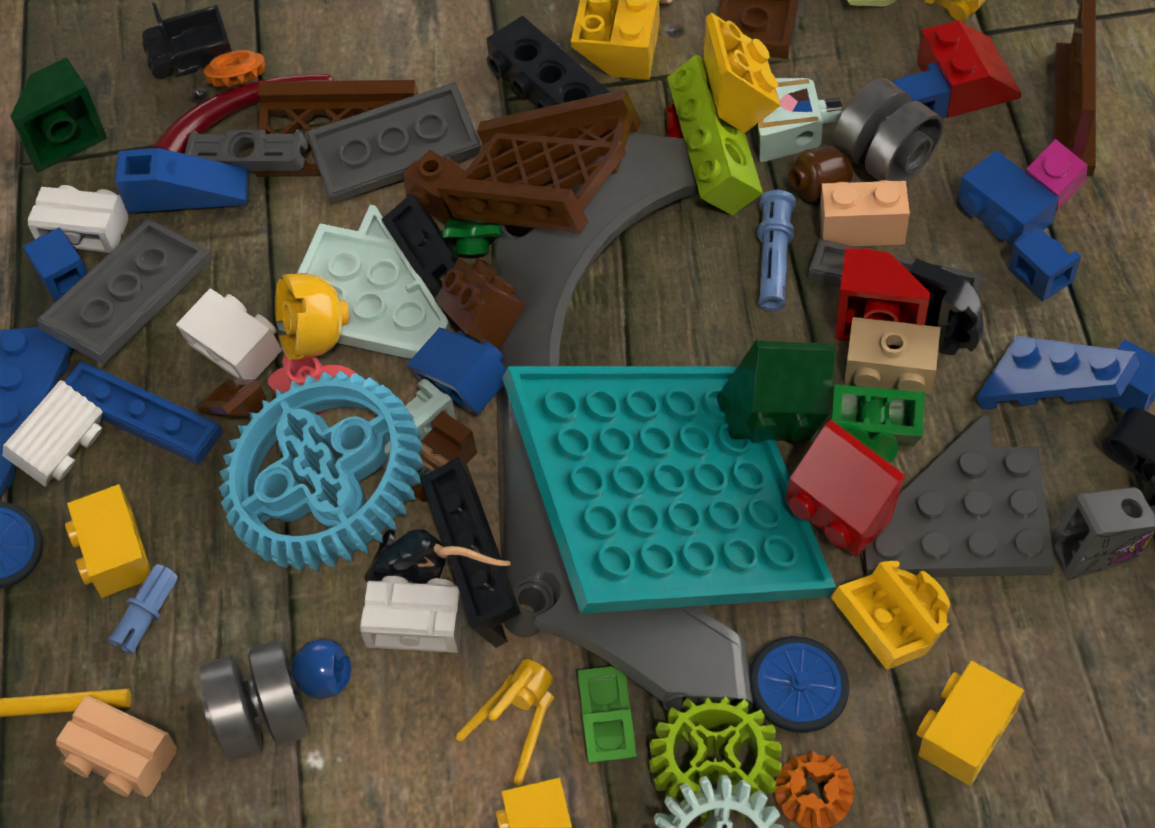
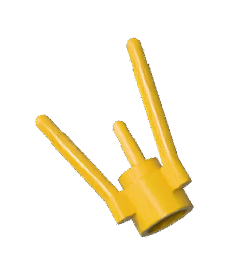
[456,659,554,785]

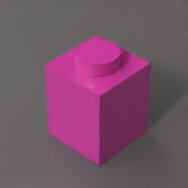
[1026,139,1088,211]

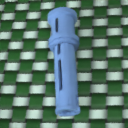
[757,190,796,311]

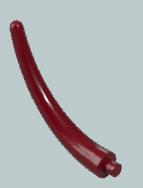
[152,74,334,154]

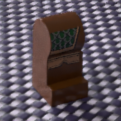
[411,411,477,502]

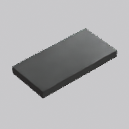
[306,82,481,204]
[36,218,212,365]

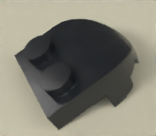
[909,258,983,355]

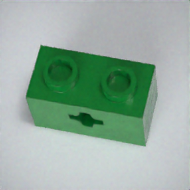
[826,384,925,447]

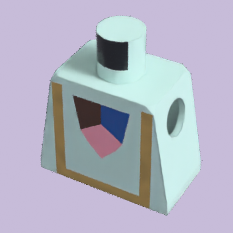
[752,78,843,162]

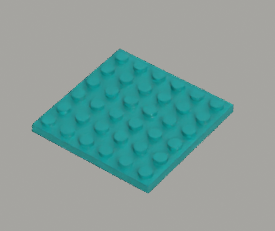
[502,366,836,614]

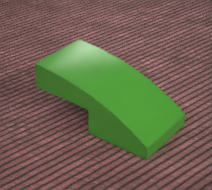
[578,666,637,764]

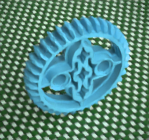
[219,371,424,571]

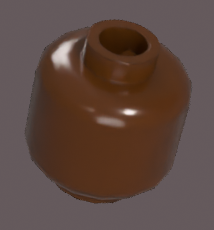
[789,145,853,203]

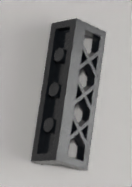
[420,457,521,648]

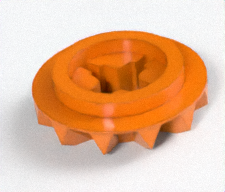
[204,50,266,87]
[775,750,855,828]

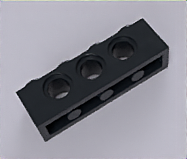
[486,15,611,109]

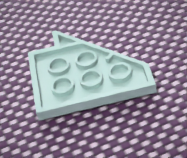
[276,205,450,359]

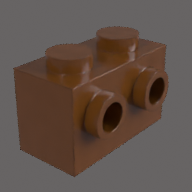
[435,257,526,349]

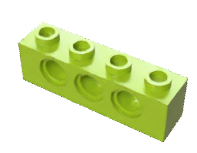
[667,54,763,215]

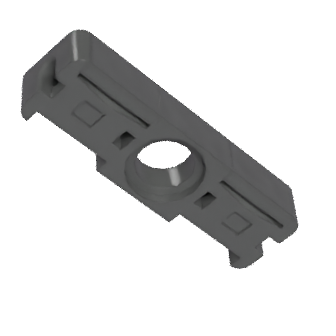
[185,129,308,171]

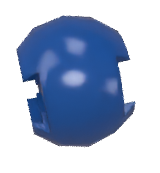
[292,639,351,700]

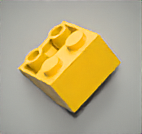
[571,0,660,80]
[703,12,781,134]

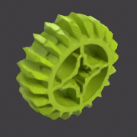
[649,694,782,824]

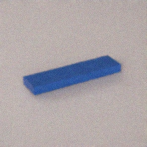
[64,361,223,465]

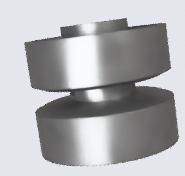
[833,78,944,183]
[199,639,310,762]

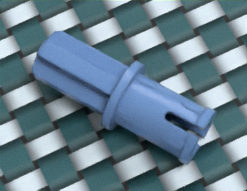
[107,564,177,655]

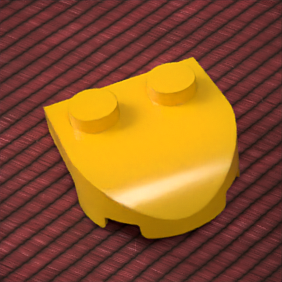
[831,561,950,670]

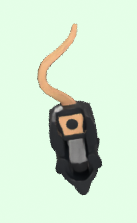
[364,529,511,584]

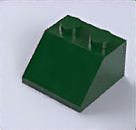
[10,57,107,173]
[718,340,836,442]

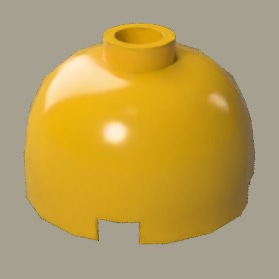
[275,273,349,360]

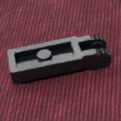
[381,193,459,297]

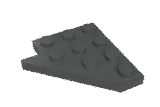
[863,415,1055,577]

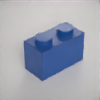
[957,150,1059,245]
[406,327,507,414]

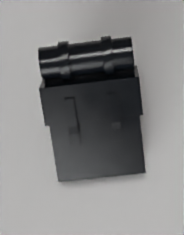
[142,1,232,79]

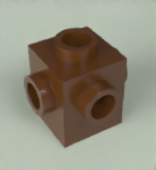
[403,149,465,223]

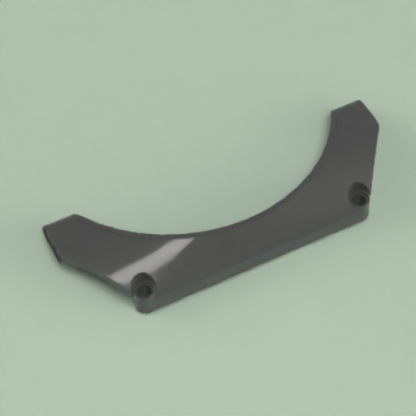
[491,134,753,713]

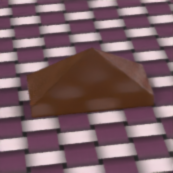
[195,379,265,417]

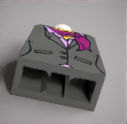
[1051,487,1155,581]

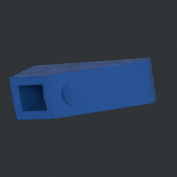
[115,148,249,213]

